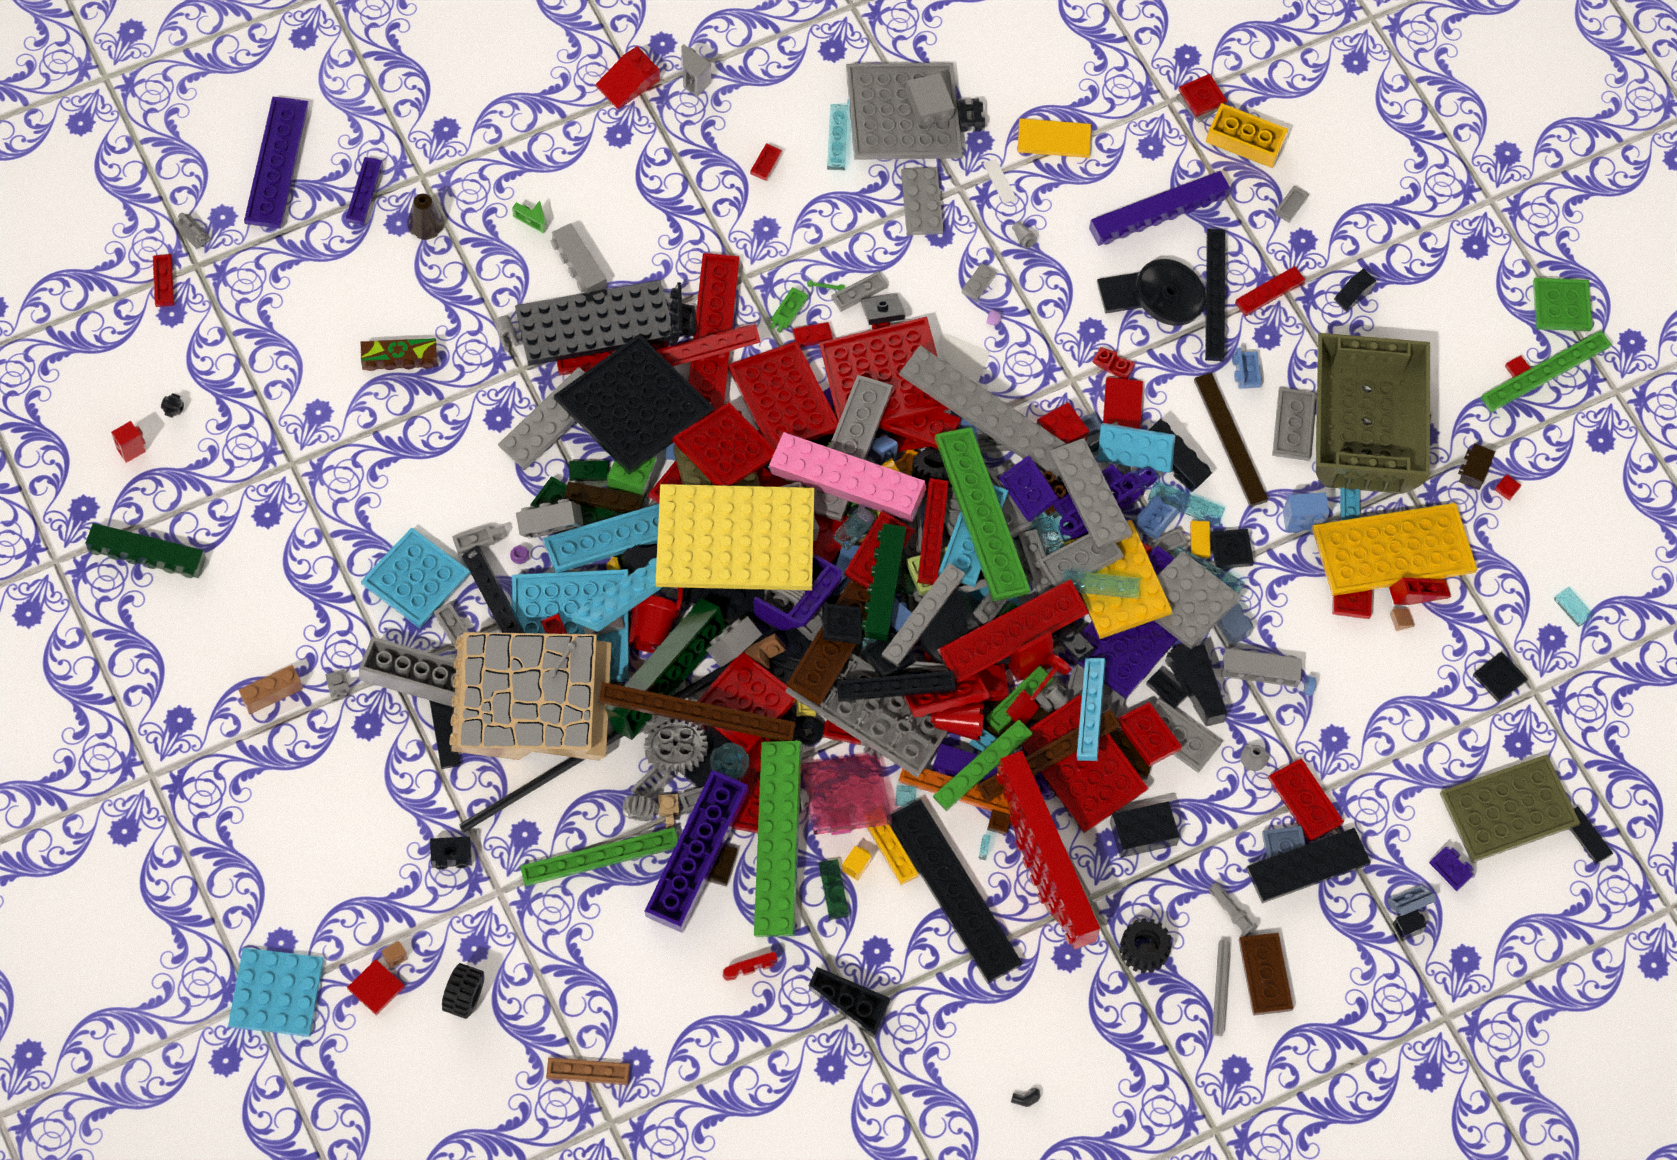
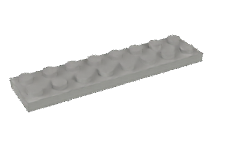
[814,375,893,522]

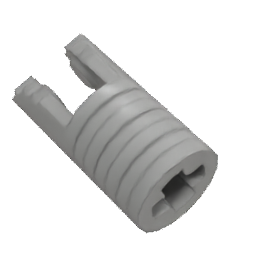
[494,315,520,352]

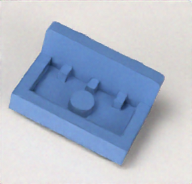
[1232,348,1262,389]
[1135,495,1179,540]

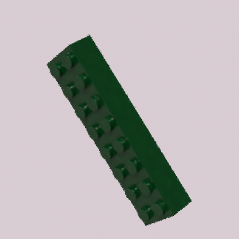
[605,598,726,740]

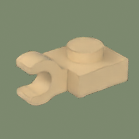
[658,794,679,829]

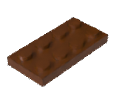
[1238,933,1293,1016]

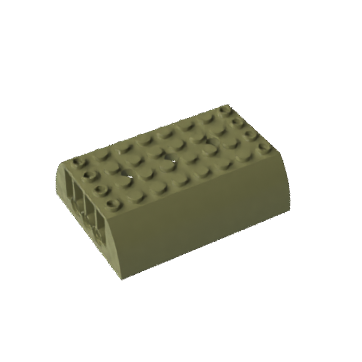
[1316,333,1430,494]

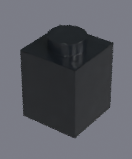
[1393,909,1426,941]

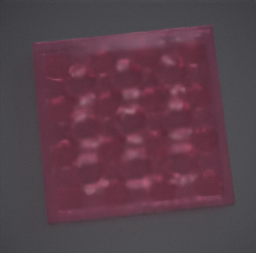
[801,754,892,835]

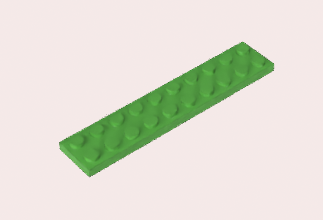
[935,427,1031,602]
[754,741,802,937]

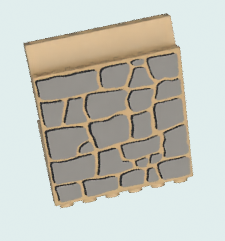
[449,632,611,761]

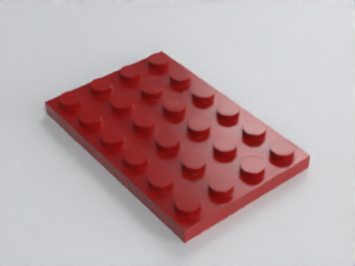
[728,341,839,449]
[1021,695,1149,834]

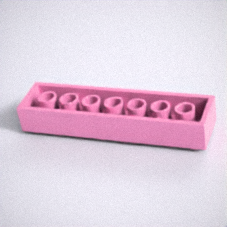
[769,432,927,523]

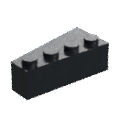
[1165,644,1227,727]
[808,967,891,1039]

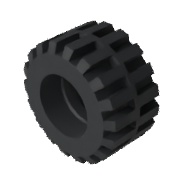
[912,448,952,493]
[1119,918,1172,974]
[442,963,484,1019]

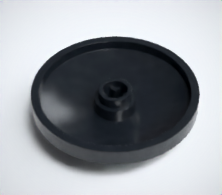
[1135,259,1206,326]
[919,590,983,664]

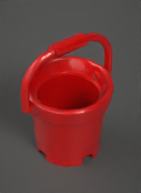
[628,587,683,653]

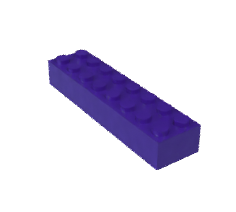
[644,770,749,933]

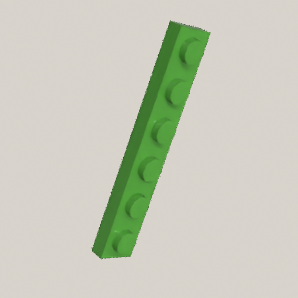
[933,720,1032,812]

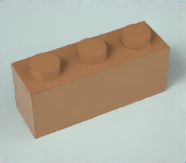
[239,665,303,715]

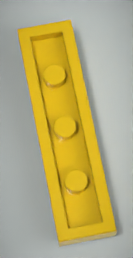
[862,808,918,885]

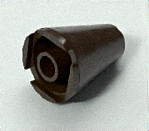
[407,193,444,240]

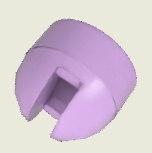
[986,309,1001,326]

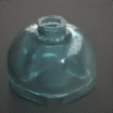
[710,743,749,781]

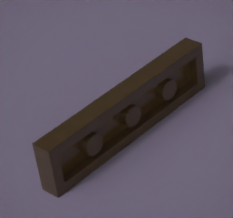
[564,482,643,513]

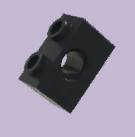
[430,836,472,870]

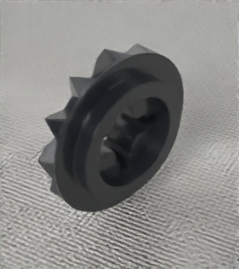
[796,716,824,746]

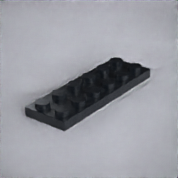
[1246,828,1371,904]

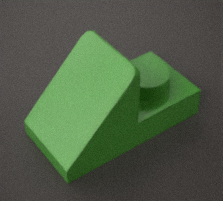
[512,201,546,234]

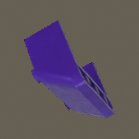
[754,554,842,631]

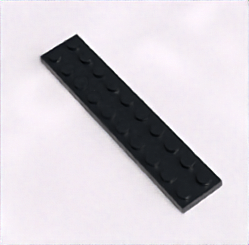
[886,799,1023,984]

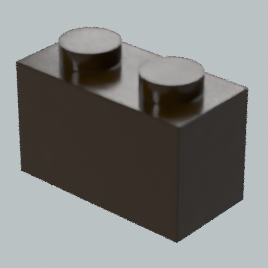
[1458,443,1496,490]

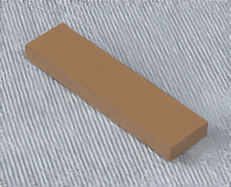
[546,1057,630,1085]

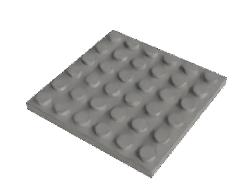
[846,63,963,160]

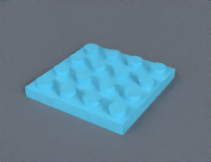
[361,527,470,629]
[228,948,324,1037]

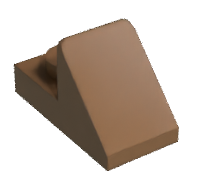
[743,634,786,669]

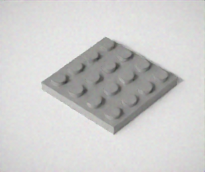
[1154,551,1241,649]

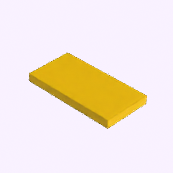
[1017,118,1091,158]

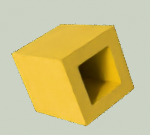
[841,846,872,881]

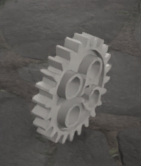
[644,719,708,775]

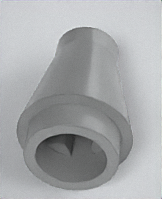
[1012,222,1036,248]

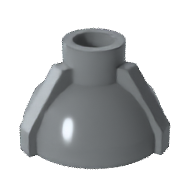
[1240,744,1270,771]

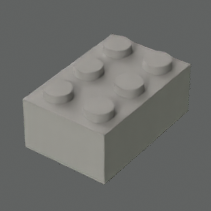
[516,499,584,539]

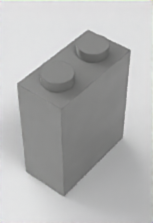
[905,73,955,126]

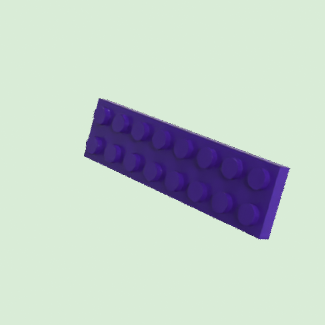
[244,96,309,229]

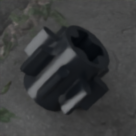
[161,393,184,418]

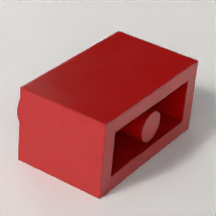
[111,421,146,463]

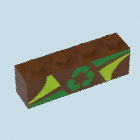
[360,338,438,371]

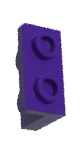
[1429,846,1476,892]

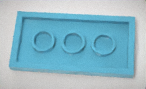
[1098,423,1175,473]

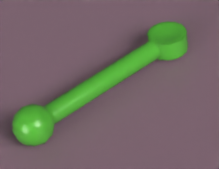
[807,280,845,291]

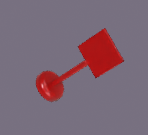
[1006,653,1072,725]

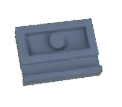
[1387,885,1436,916]

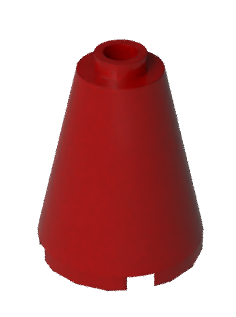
[930,702,984,741]

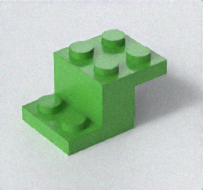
[607,457,657,514]

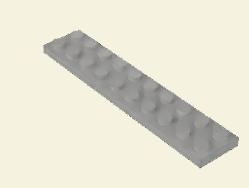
[899,346,1067,480]

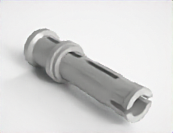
[1208,882,1258,937]

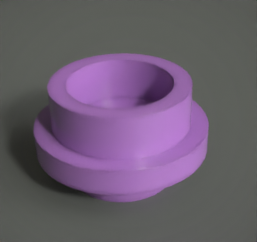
[510,545,529,564]

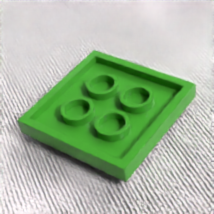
[1533,278,1592,331]

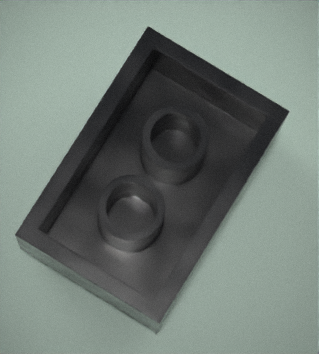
[1110,801,1180,858]

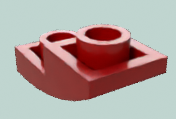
[1092,347,1135,379]

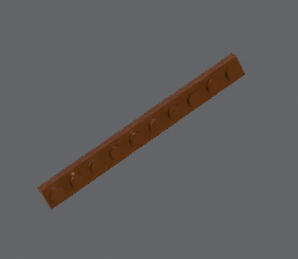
[598,682,795,741]

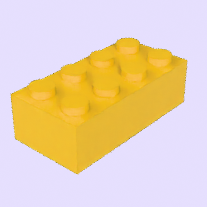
[1206,103,1288,168]

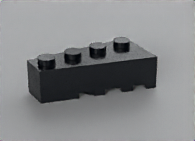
[1149,419,1212,492]

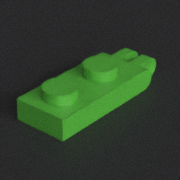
[770,287,808,333]

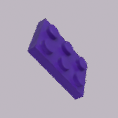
[998,455,1060,522]

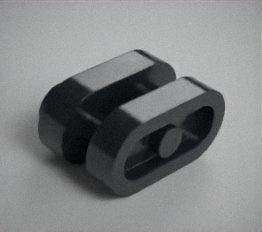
[957,98,985,132]

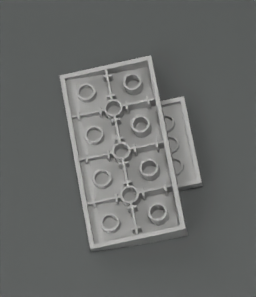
[785,647,948,778]

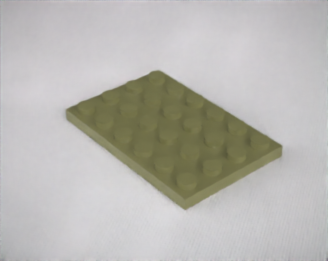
[1440,754,1580,863]

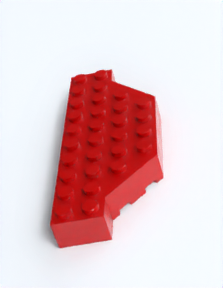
[996,751,1100,950]

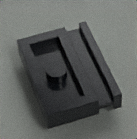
[765,653,801,685]

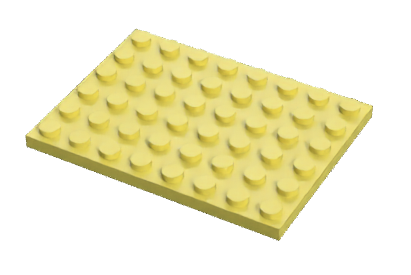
[656,484,814,591]

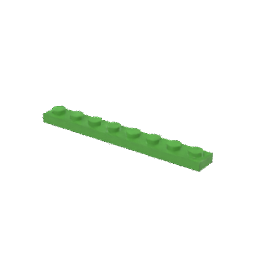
[1481,331,1612,413]
[520,827,678,887]

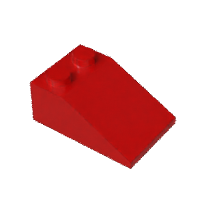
[595,46,660,110]
[1007,632,1054,682]

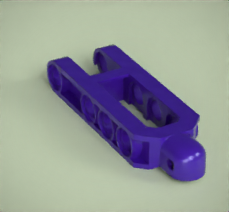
[1056,467,1159,547]

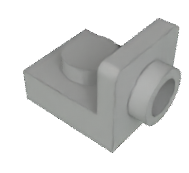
[325,670,350,698]

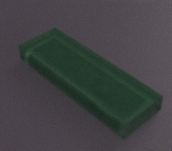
[818,859,849,920]

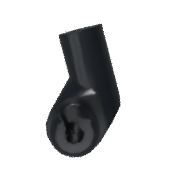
[1011,1088,1041,1107]

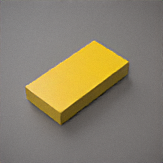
[1190,521,1210,558]

